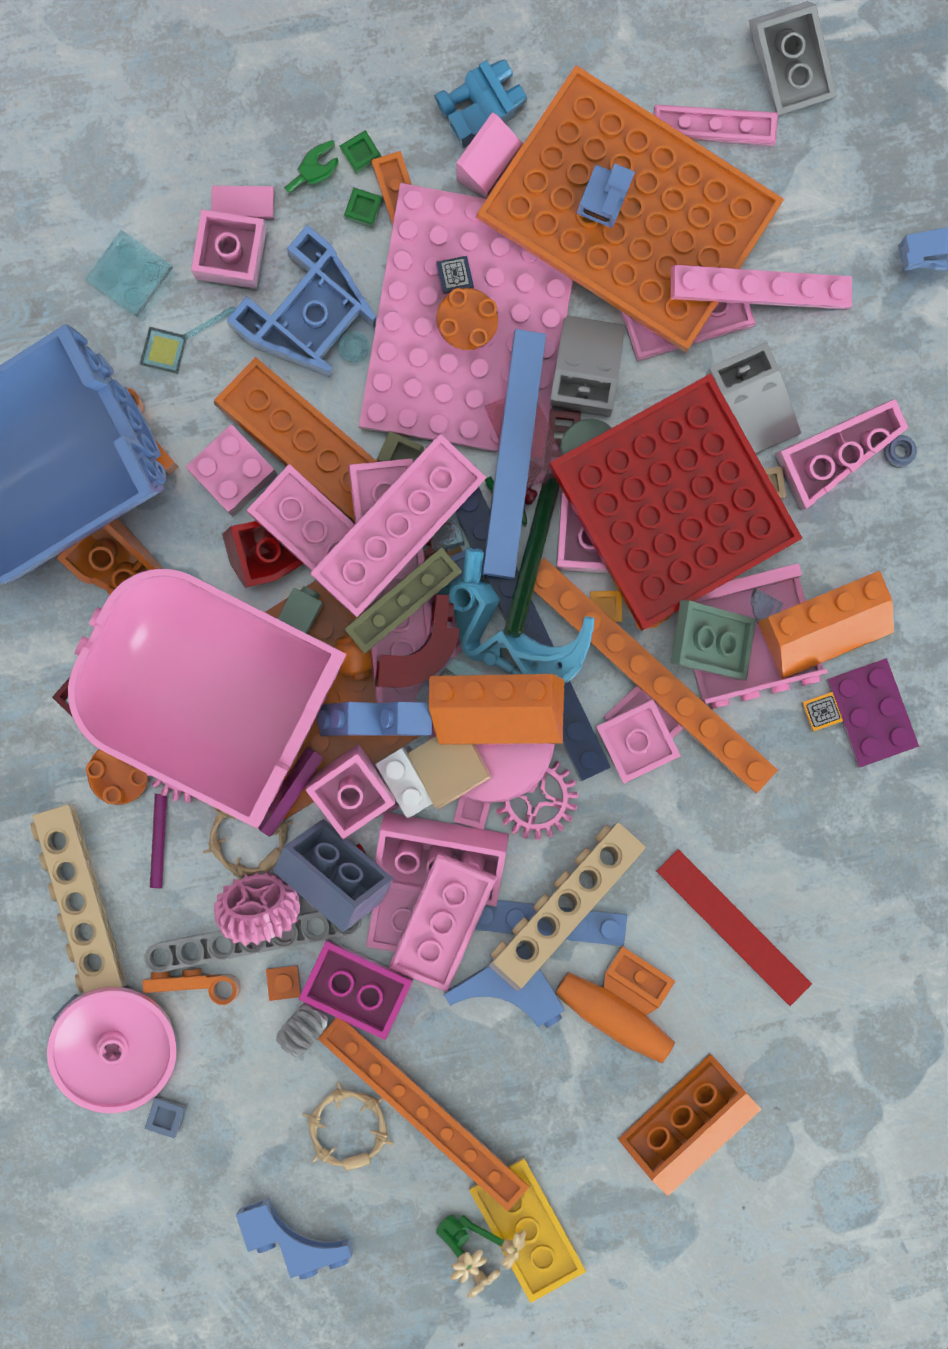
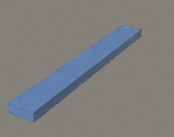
[482,329,546,580]

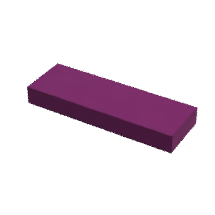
[258,746,323,837]

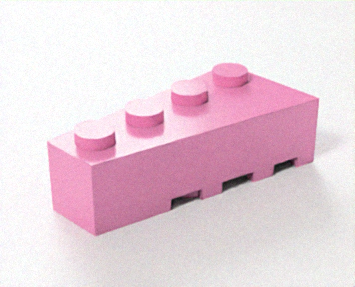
[774,399,908,510]

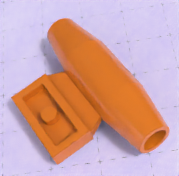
[555,946,675,1063]

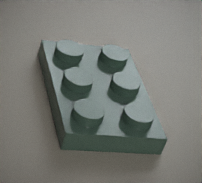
[671,600,756,681]

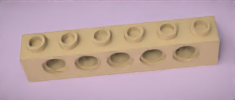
[30,804,128,994]
[489,822,647,991]

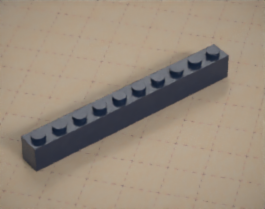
[454,487,611,781]

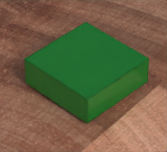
[339,130,382,174]
[344,187,383,228]

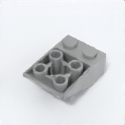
[550,315,626,416]
[706,342,801,454]

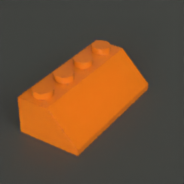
[757,571,894,679]
[428,674,564,745]
[618,1054,761,1196]

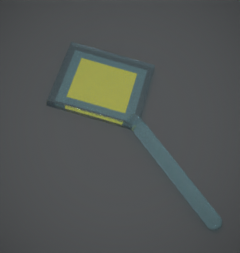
[140,306,236,374]

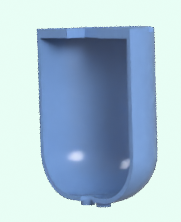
[0,324,166,584]

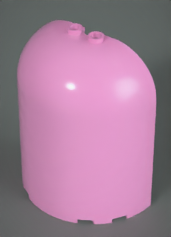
[68,569,347,829]

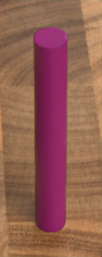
[150,793,167,888]

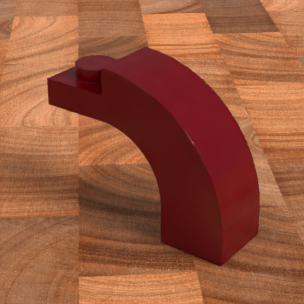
[375,594,460,688]

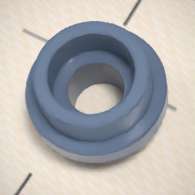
[885,435,917,467]

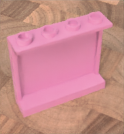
[678,563,828,709]

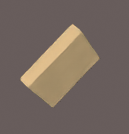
[407,736,492,809]

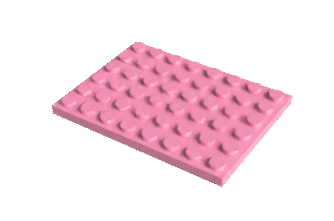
[359,183,573,461]

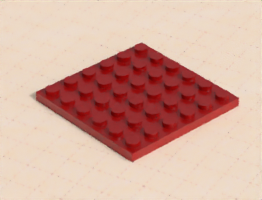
[548,373,803,631]

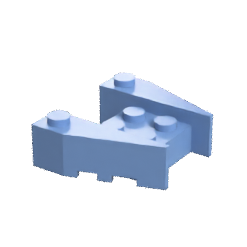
[227,225,376,377]

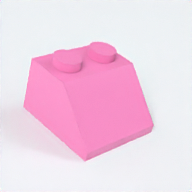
[456,112,523,199]

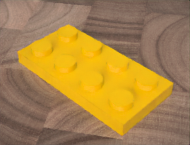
[469,1157,586,1303]

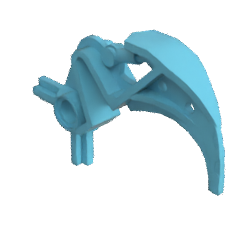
[435,548,595,684]

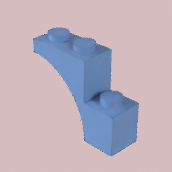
[317,702,432,736]
[236,1199,353,1280]

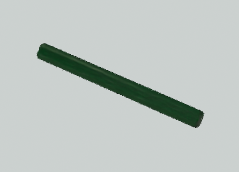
[504,470,560,638]

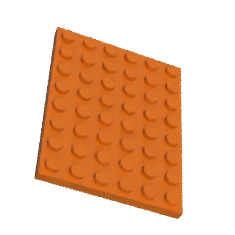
[476,65,784,353]

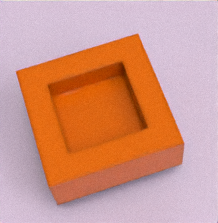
[266,965,301,1001]

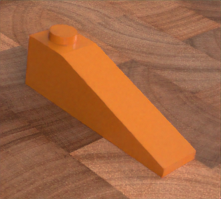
[57,518,164,595]

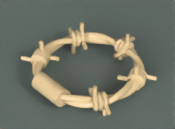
[203,806,293,880]
[302,1082,394,1171]

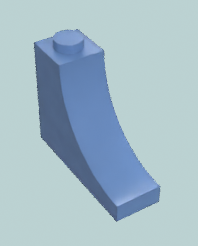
[444,943,565,1028]

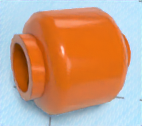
[333,634,373,681]

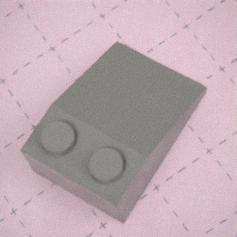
[749,1,837,115]

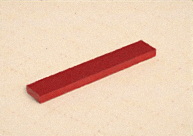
[656,849,812,1006]

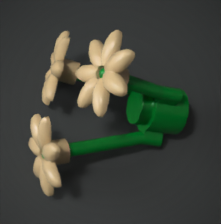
[436,1215,526,1298]

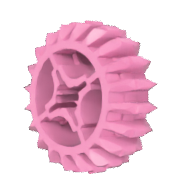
[496,761,579,840]
[214,871,300,946]

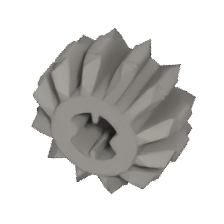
[276,1003,328,1058]

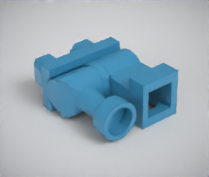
[434,59,527,148]

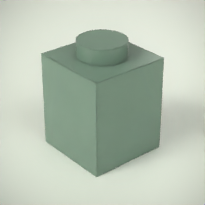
[278,586,324,635]

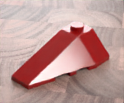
[222,521,303,588]

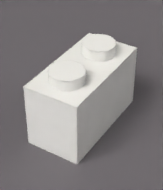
[375,745,433,819]

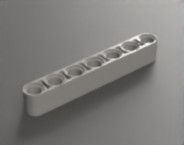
[144,911,362,972]

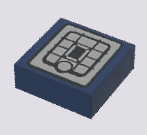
[436,256,474,295]

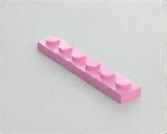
[671,265,852,310]

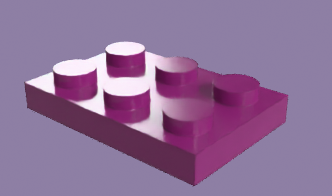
[826,658,919,768]

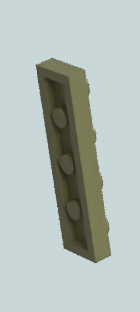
[343,547,462,654]

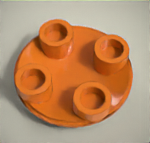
[436,288,498,350]
[86,749,149,805]

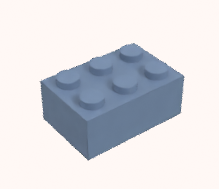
[273,819,394,932]

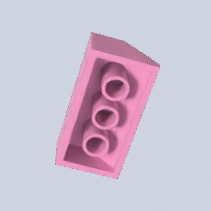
[375,812,509,906]

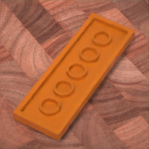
[214,357,378,524]

